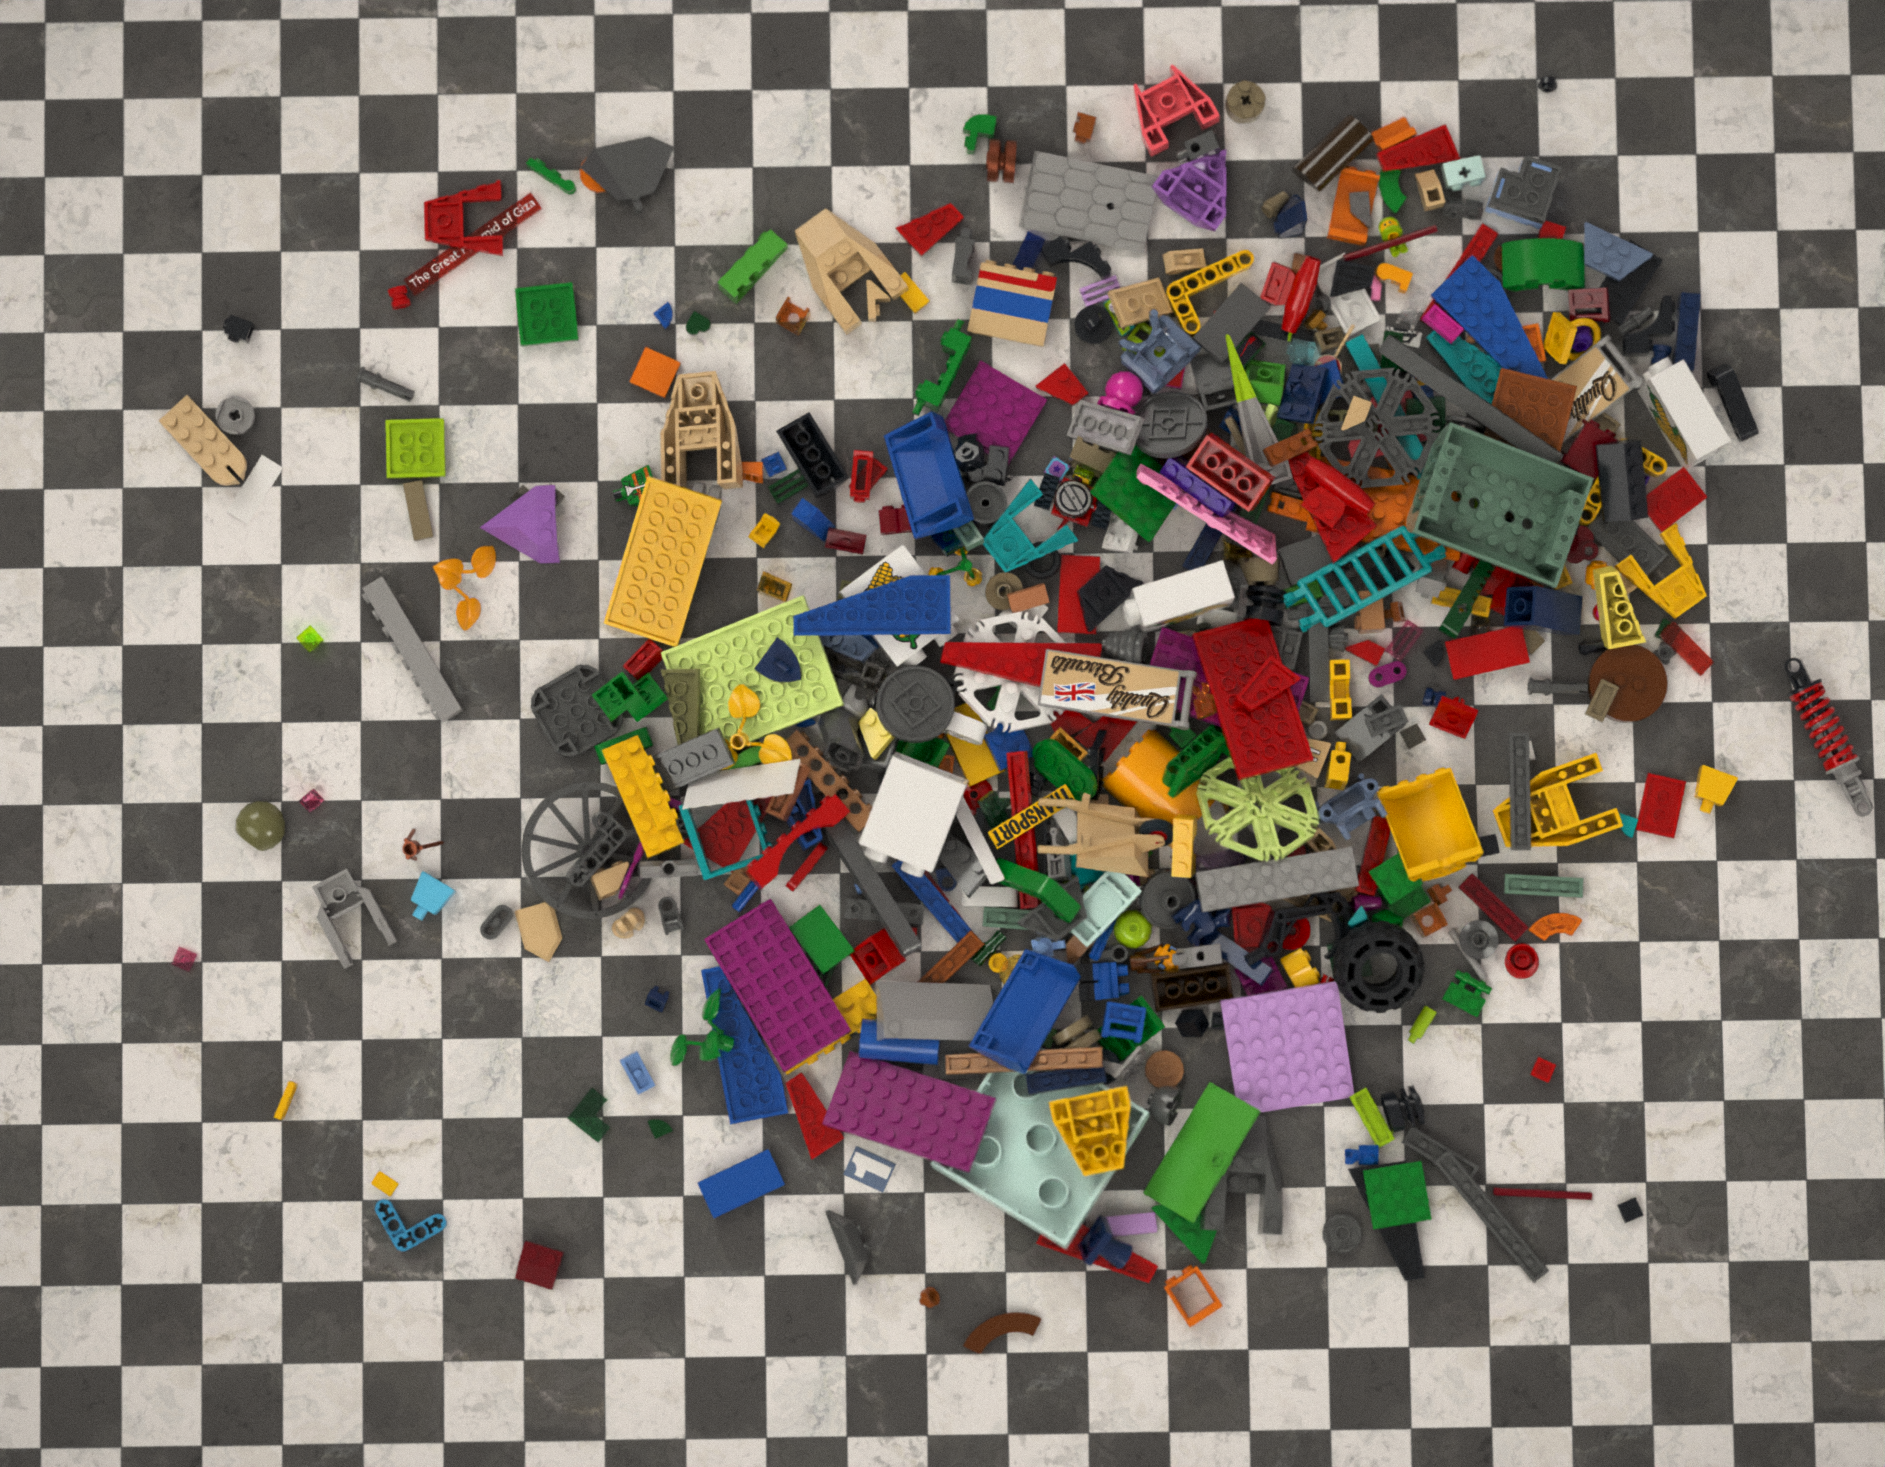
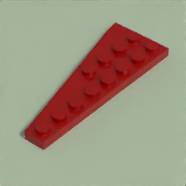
[940,642,1102,687]

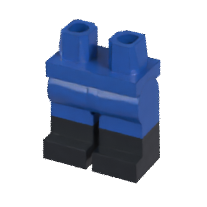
[1077,962,1130,1002]

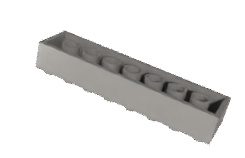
[1195,847,1359,912]

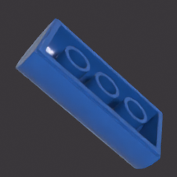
[859,1019,940,1065]

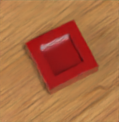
[1530,1057,1556,1083]

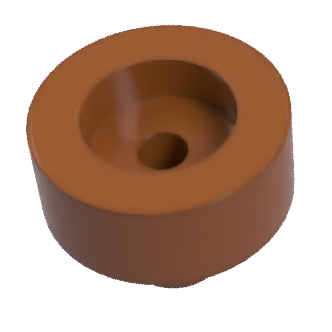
[919,1287,940,1308]

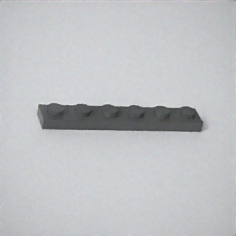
[1508,732,1531,851]

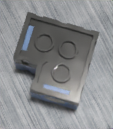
[1485,155,1562,229]

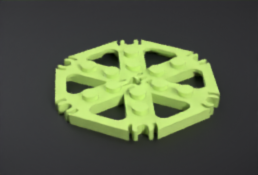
[1196,757,1319,861]

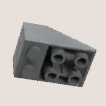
[1190,354,1237,414]
[1334,694,1406,763]

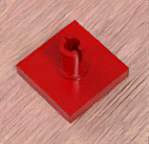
[1429,696,1478,739]

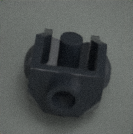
[955,433,985,472]

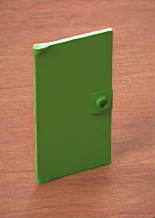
[1143,1082,1261,1223]

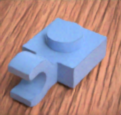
[1031,938,1066,957]

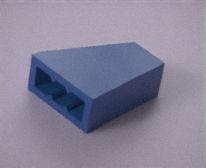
[791,498,835,542]

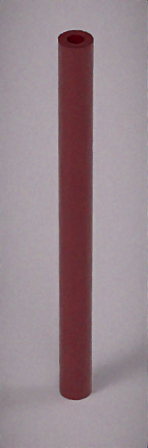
[1343,225,1438,262]
[1493,1188,1592,1200]

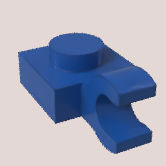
[1345,1145,1379,1165]

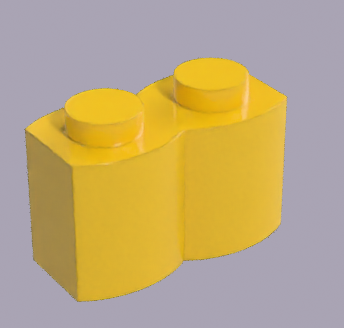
[1280,948,1321,988]

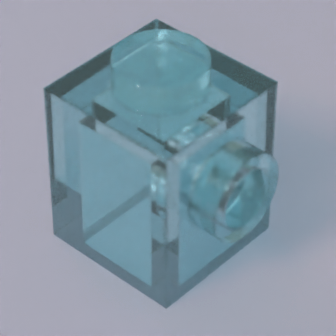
[1286,338,1316,365]

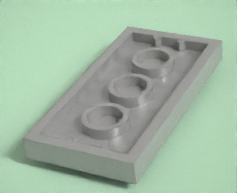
[1066,400,1145,455]

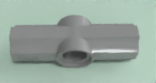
[637,859,698,878]

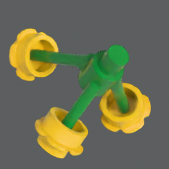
[928,538,982,586]

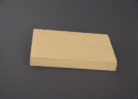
[1107,277,1173,328]

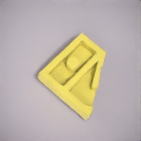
[858,708,895,760]

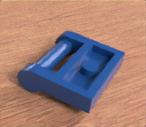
[1101,1001,1146,1043]

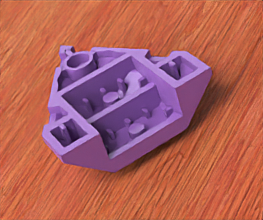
[1152,149,1226,231]
[480,485,560,563]

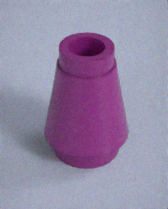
[1351,894,1381,912]

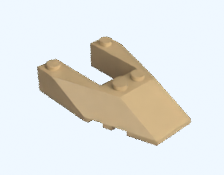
[795,208,909,335]
[660,371,743,489]

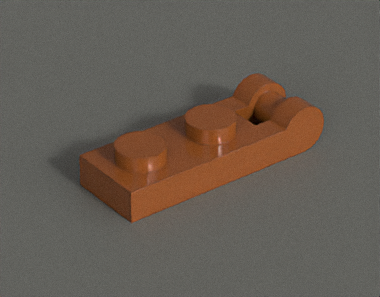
[1262,428,1319,468]

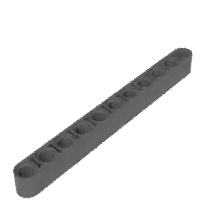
[1378,335,1564,464]

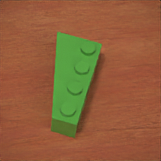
[717,229,788,304]

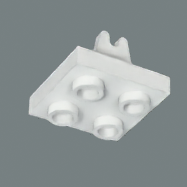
[1102,513,1138,554]

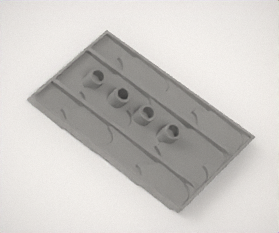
[1019,151,1159,253]

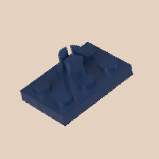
[1276,364,1329,424]

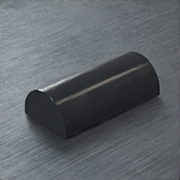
[776,412,849,498]

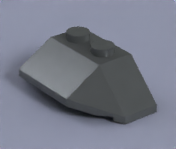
[825,1210,871,1285]

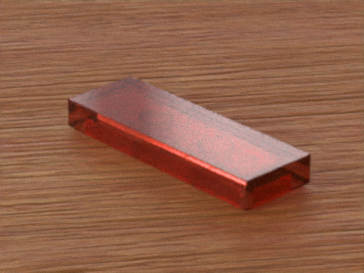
[1659,621,1714,676]

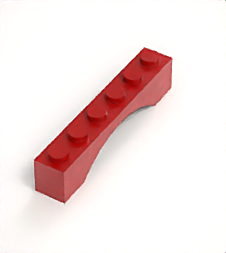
[745,794,851,890]

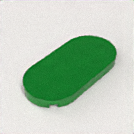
[1032,739,1097,801]

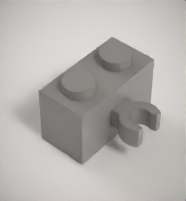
[1415,559,1449,598]

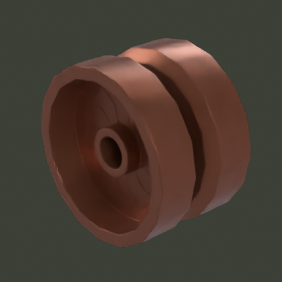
[986,139,1017,183]

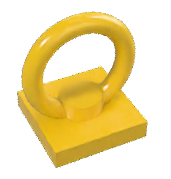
[1543,312,1601,364]

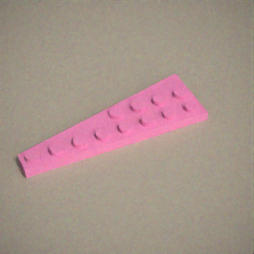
[1137,464,1277,564]

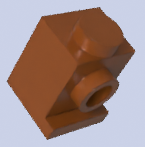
[1073,112,1096,144]

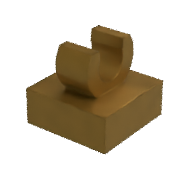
[1303,310,1328,331]

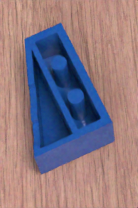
[787,779,823,851]

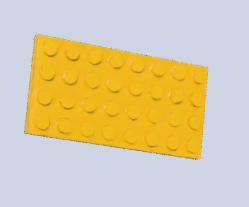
[603,476,723,647]

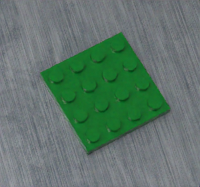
[1090,445,1176,542]

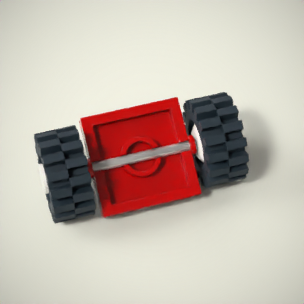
[1034,473,1113,530]

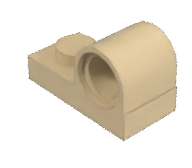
[1163,249,1206,275]

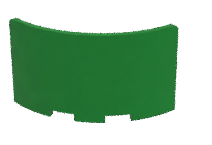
[1502,238,1585,292]

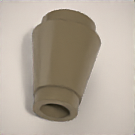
[1261,191,1290,218]

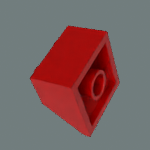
[850,928,906,985]

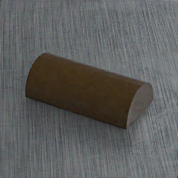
[1293,115,1374,192]
[1150,962,1233,1012]

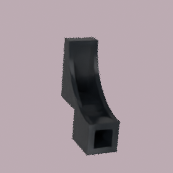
[1041,236,1111,280]
[1623,296,1675,356]

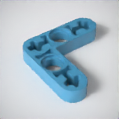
[375,1199,447,1251]

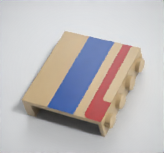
[967,260,1057,347]

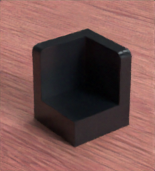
[1175,1009,1210,1037]

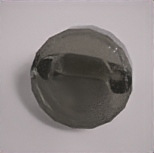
[1471,617,1491,635]

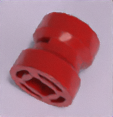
[388,285,411,310]

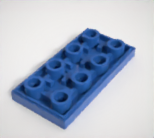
[697,1149,785,1218]

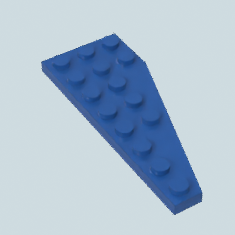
[1431,255,1548,379]
[793,575,951,636]
[701,966,788,1125]

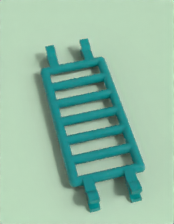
[1283,526,1446,633]

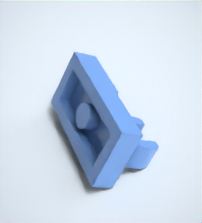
[620,1051,655,1095]

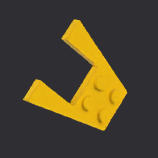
[1614,523,1707,619]

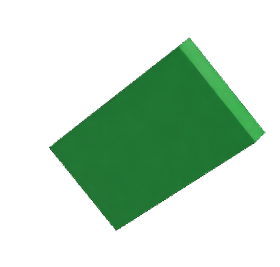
[1168,735,1226,798]

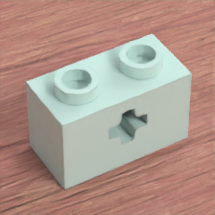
[1441,155,1486,191]

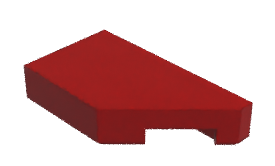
[1345,640,1385,666]

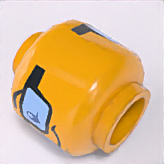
[1153,944,1178,971]

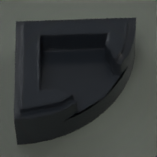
[1424,640,1443,667]

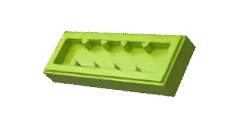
[1349,1088,1395,1148]

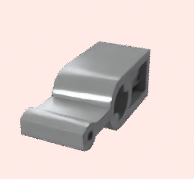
[1047,828,1072,882]

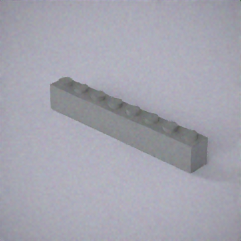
[362,576,463,723]

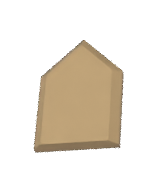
[514,902,563,962]

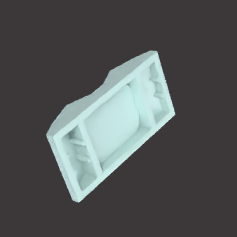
[1071,871,1142,948]

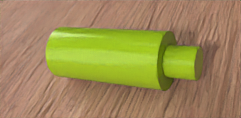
[1408,1006,1437,1044]

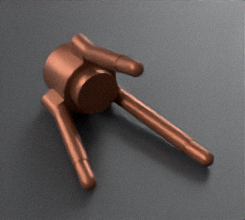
[402,829,444,861]

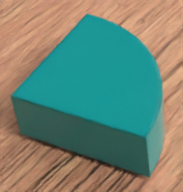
[1619,813,1638,838]

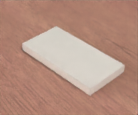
[1317,252,1382,338]

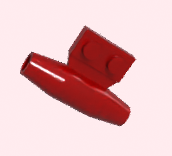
[1260,256,1321,333]
[1301,457,1376,529]

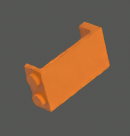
[1327,166,1380,246]

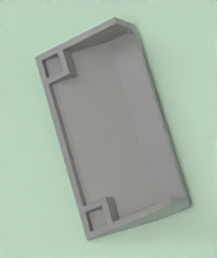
[877,981,993,1041]

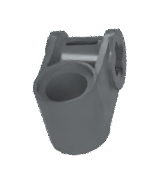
[658,897,685,935]

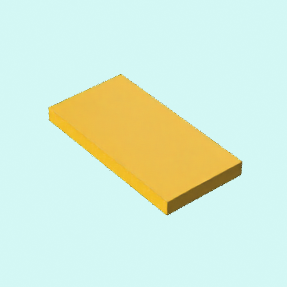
[945,703,1005,787]

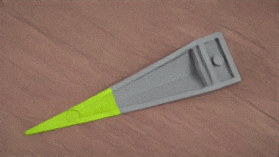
[1225,334,1293,485]

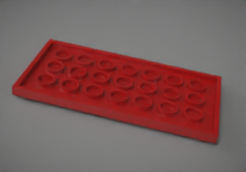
[1192,619,1314,781]

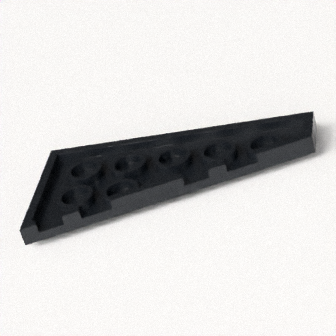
[1348,1161,1425,1281]

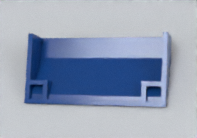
[969,949,1081,1074]

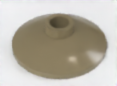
[985,572,1023,610]

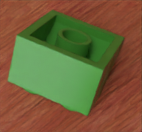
[1245,360,1285,406]

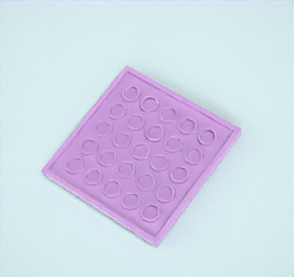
[1220,981,1354,1113]

